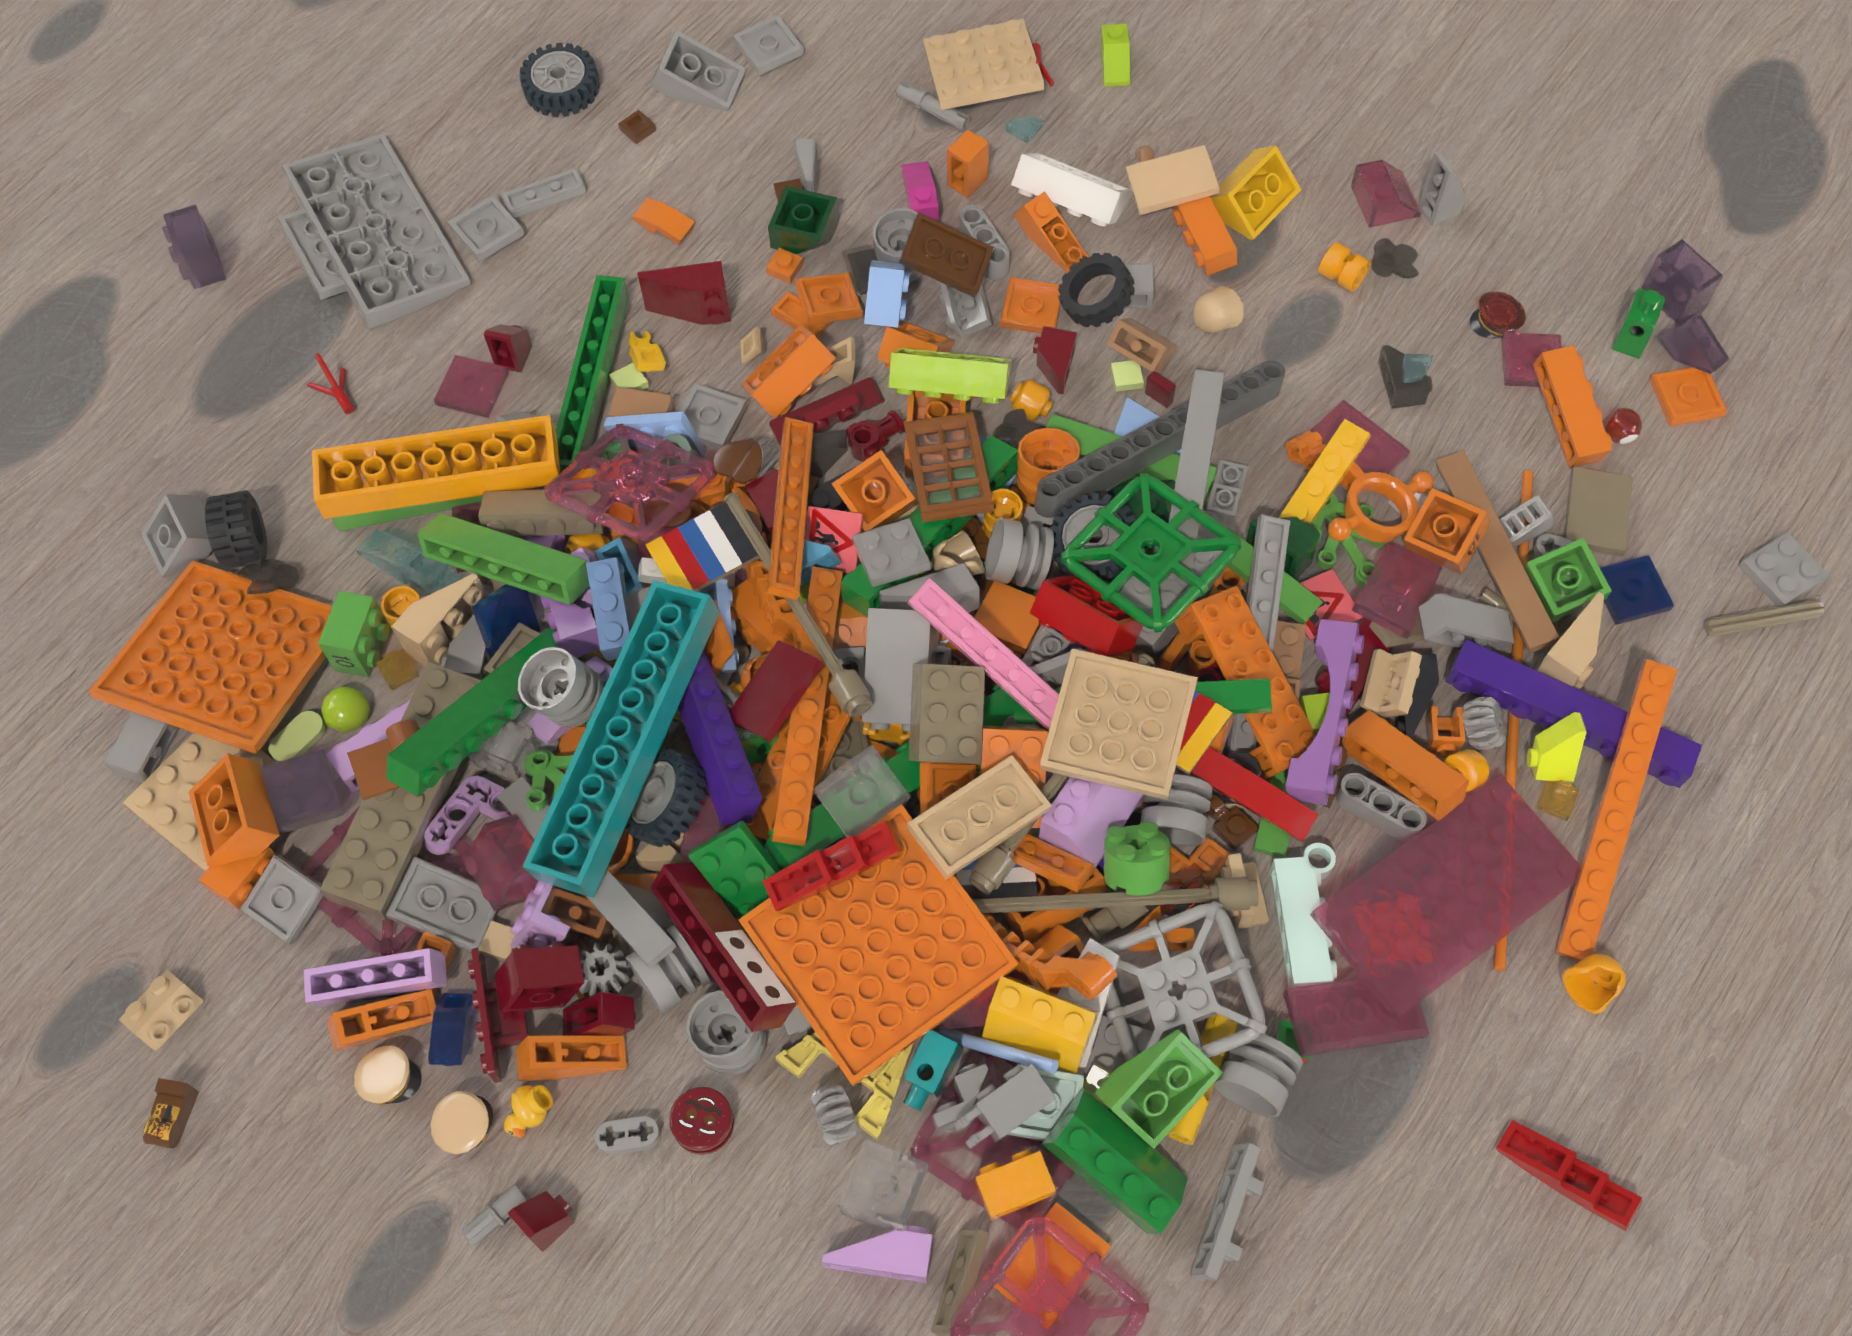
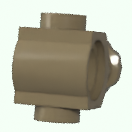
[1082,888,1151,943]

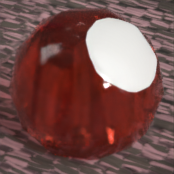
[1605,407,1642,444]

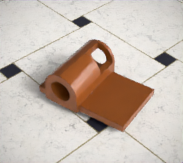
[347,719,422,800]

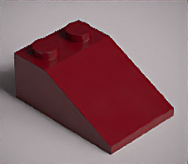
[637,261,731,325]

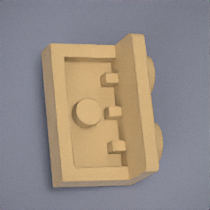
[1360,649,1422,717]
[1221,853,1269,929]
[119,970,203,1051]

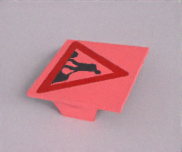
[804,506,863,573]
[1300,569,1363,641]

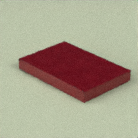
[729,640,824,743]

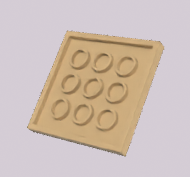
[923,19,1044,110]
[1040,649,1198,800]
[123,733,303,872]

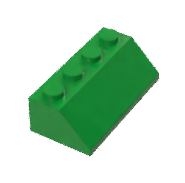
[1042,1089,1188,1234]

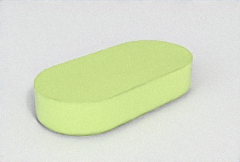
[269,711,325,765]

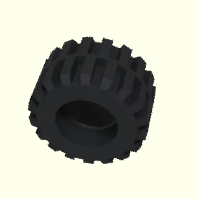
[205,490,267,570]

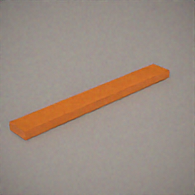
[767,417,814,600]

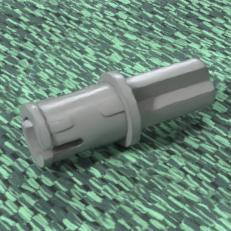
[462,1185,527,1246]

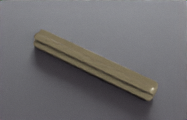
[1704,600,1825,637]

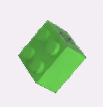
[1524,538,1612,623]
[318,591,390,678]

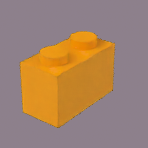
[975,1149,1056,1221]

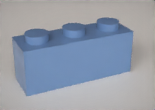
[586,557,632,661]

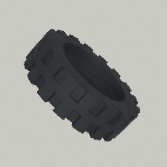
[1058,252,1135,327]

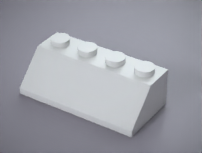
[1011,153,1133,227]

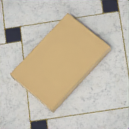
[1125,145,1220,215]

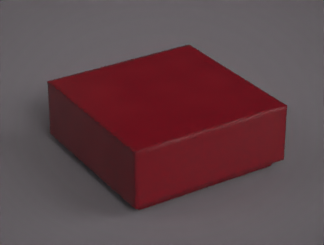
[1145,371,1176,408]

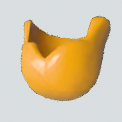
[1562,954,1626,1014]

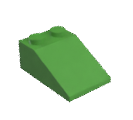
[1095,1030,1223,1149]

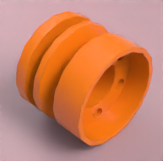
[1016,428,1080,504]

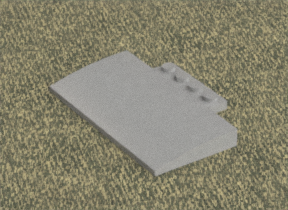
[278,133,470,330]

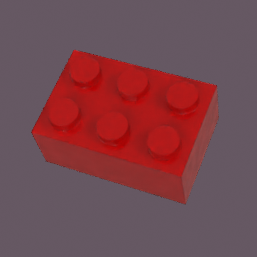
[1029,574,1143,657]

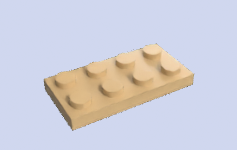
[906,755,1052,880]

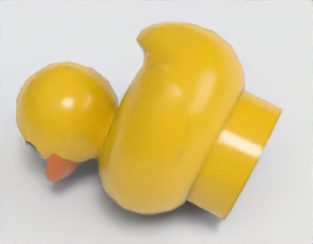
[503,1085,553,1138]

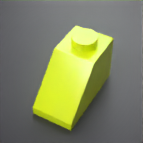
[1527,712,1586,782]

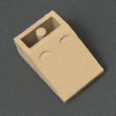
[391,573,487,667]

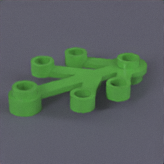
[1312,494,1386,589]
[525,749,573,811]

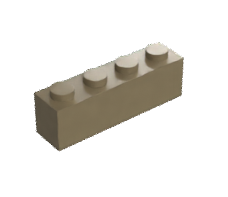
[478,487,607,537]

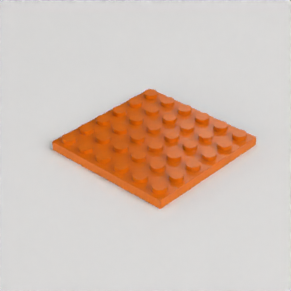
[89,560,332,754]
[739,804,1019,1087]

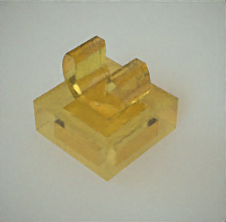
[376,649,419,691]
[1537,780,1579,821]

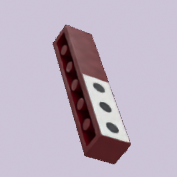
[650,862,797,1032]

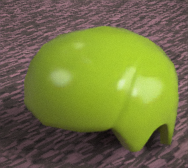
[321,686,370,733]

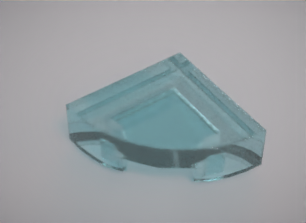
[1006,117,1043,143]
[1402,354,1433,383]

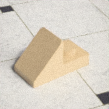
[811,337,855,386]
[636,822,694,872]

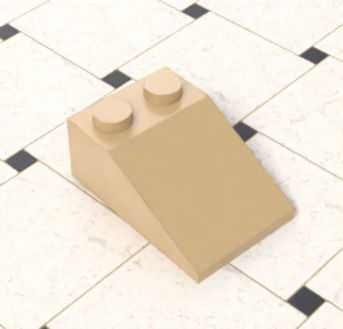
[1537,592,1604,690]

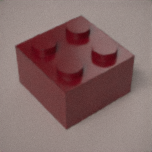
[495,943,584,1012]

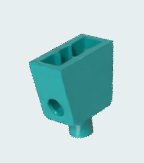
[903,1030,963,1112]

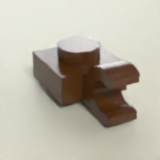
[1206,794,1259,852]

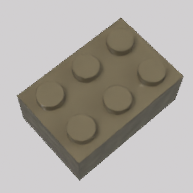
[909,664,985,764]

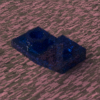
[428,993,475,1066]

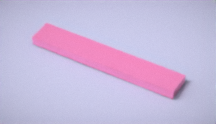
[908,578,1059,730]

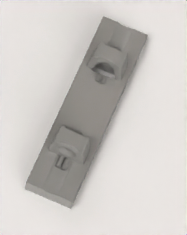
[1190,1143,1264,1281]

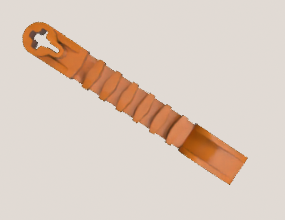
[732,488,833,651]
[982,913,1117,1000]

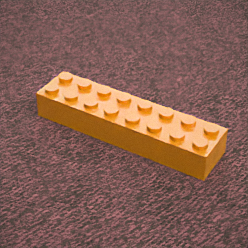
[312,415,561,519]

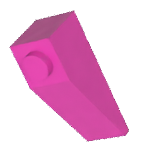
[901,161,939,221]

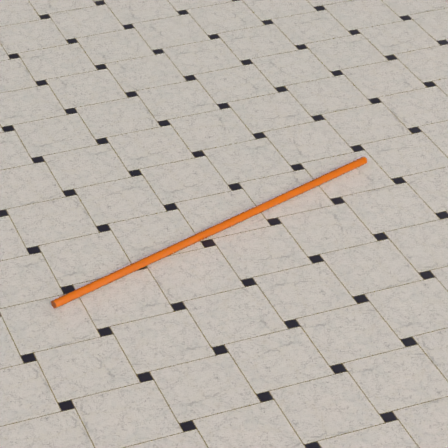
[1494,470,1533,971]

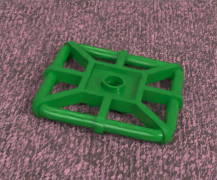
[1061,473,1241,633]

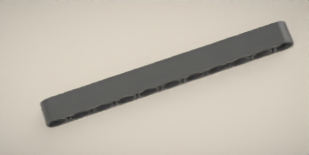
[1034,361,1286,518]

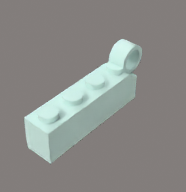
[1270,843,1337,994]

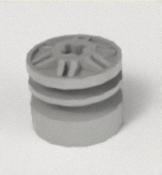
[873,208,924,283]
[985,517,1054,590]
[518,647,603,728]
[1140,774,1213,846]
[625,926,710,1014]
[686,990,767,1075]
[1214,1031,1303,1118]

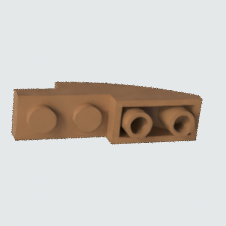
[1273,621,1306,700]

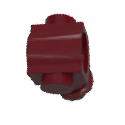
[844,410,905,462]

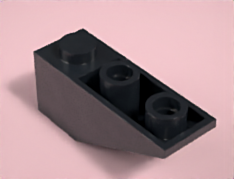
[1395,654,1439,739]

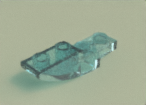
[356,530,462,595]

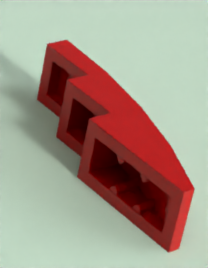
[1190,747,1319,842]
[763,820,903,911]
[1496,1120,1642,1231]

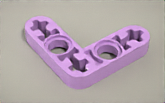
[424,776,526,855]

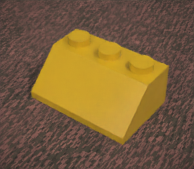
[1210,145,1302,240]
[982,975,1100,1074]

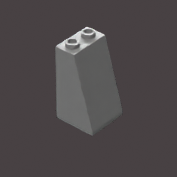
[862,608,939,731]

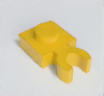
[628,331,666,372]

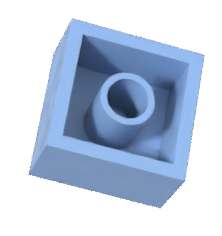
[864,260,910,328]

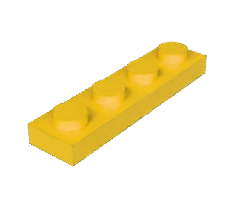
[1278,419,1371,525]

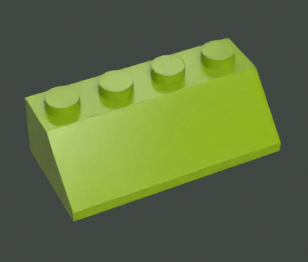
[888,347,1012,403]

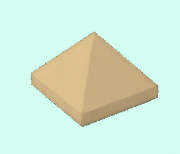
[740,327,766,365]

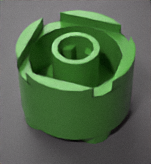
[1104,822,1170,896]

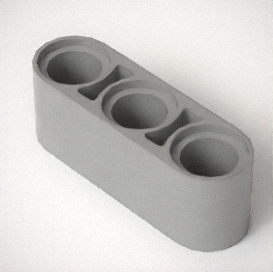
[959,205,1010,280]
[1336,773,1427,843]

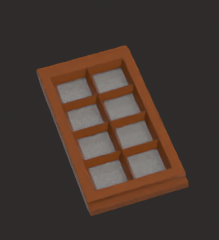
[904,412,994,523]

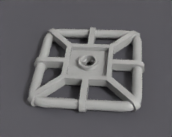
[1103,901,1268,1062]

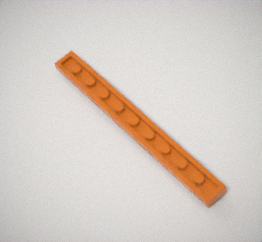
[772,566,843,846]
[1555,659,1678,962]

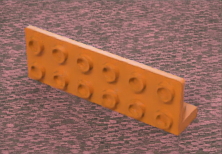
[1174,586,1316,781]
[745,671,864,841]

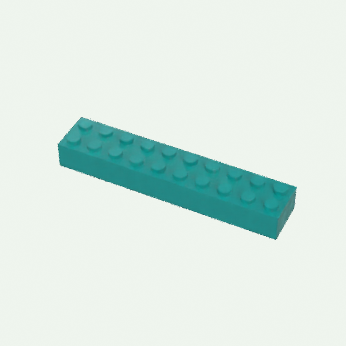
[522,580,720,898]

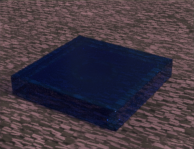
[1600,555,1674,625]
[471,584,541,659]

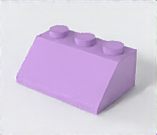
[1039,777,1144,870]

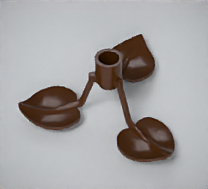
[641,440,763,536]

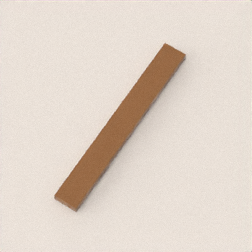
[1436,450,1560,653]

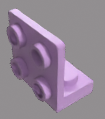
[510,880,570,949]

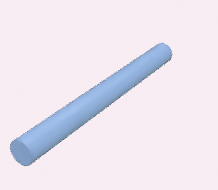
[939,1027,1058,1074]

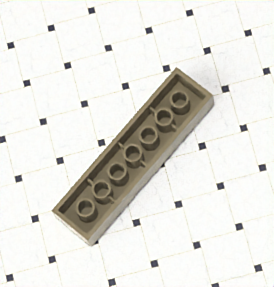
[320,662,481,921]

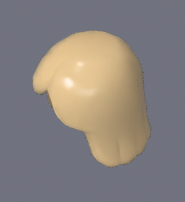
[1193,286,1244,333]
[931,530,985,576]

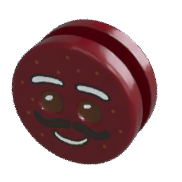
[669,1087,734,1155]

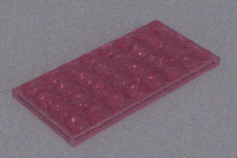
[1310,774,1581,1020]

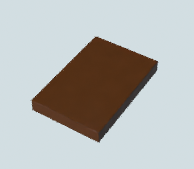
[898,212,994,297]

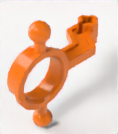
[1285,430,1434,543]

